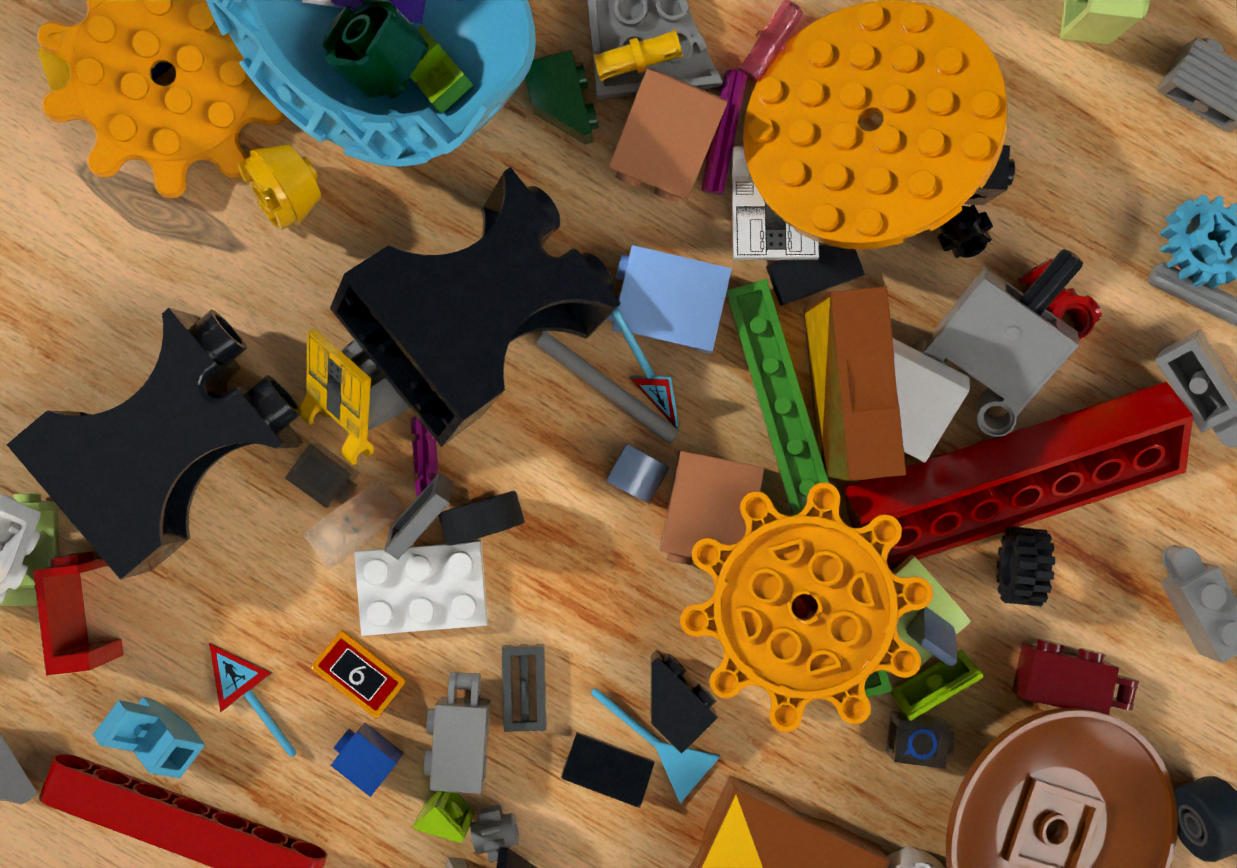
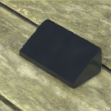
[561,732,655,808]

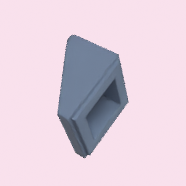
[905,607,957,666]

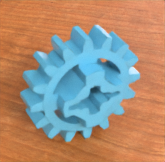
[1160,195,1237,289]

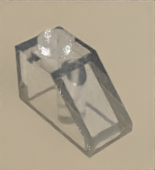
[303,480,404,569]

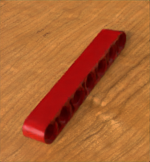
[39,754,327,868]

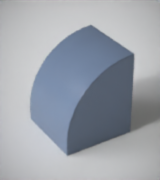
[606,444,670,504]

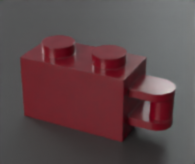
[1012,639,1139,715]

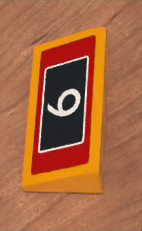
[310,630,407,719]

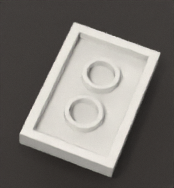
[354,540,488,636]

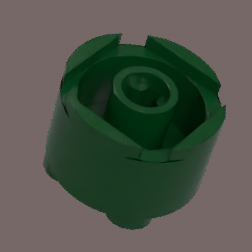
[322,0,429,98]

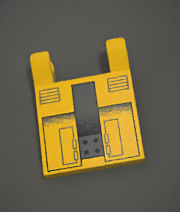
[300,328,374,465]

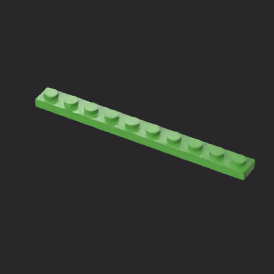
[726,279,892,698]

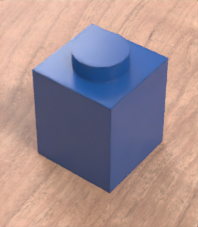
[330,723,404,797]

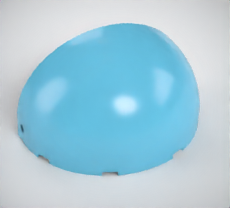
[206,0,536,167]

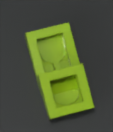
[409,25,473,114]

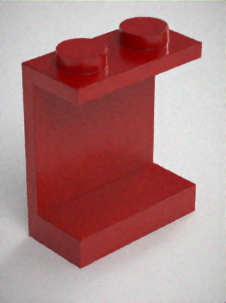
[33,551,124,676]

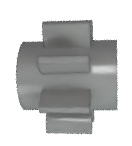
[470,805,519,863]

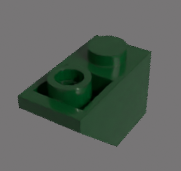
[525,50,599,145]

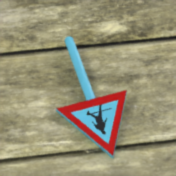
[612,309,679,428]
[209,643,296,757]

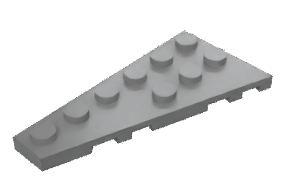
[587,0,723,100]

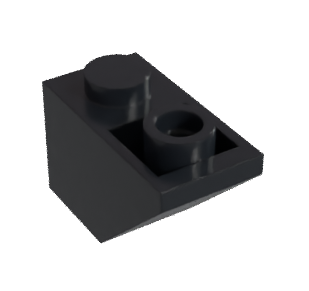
[650,650,718,754]

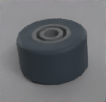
[1174,776,1237,862]

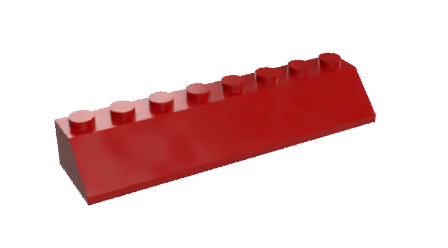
[843,382,1193,569]

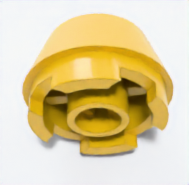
[238,144,321,230]

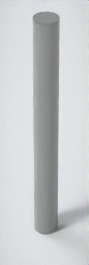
[536,331,679,444]

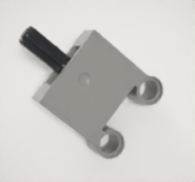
[912,249,1083,437]

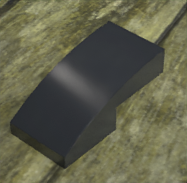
[766,244,865,306]

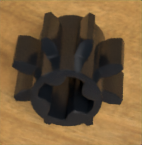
[937,205,993,258]

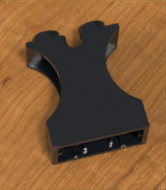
[330,167,621,447]
[6,308,304,580]

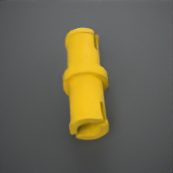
[593,29,683,82]

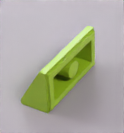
[890,649,984,721]
[412,791,475,843]

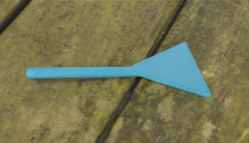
[591,688,720,804]

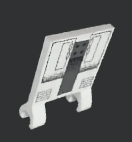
[731,146,819,260]

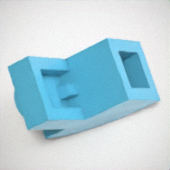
[93,697,205,778]

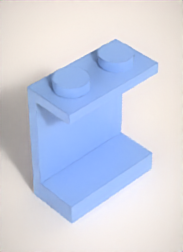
[606,245,732,354]

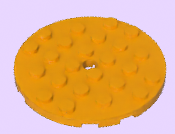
[743,0,1008,249]

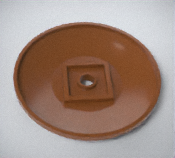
[946,707,1178,868]

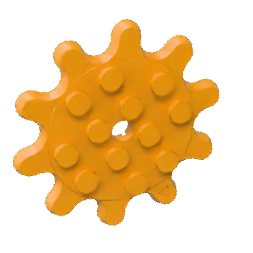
[37,0,285,199]
[680,482,933,732]

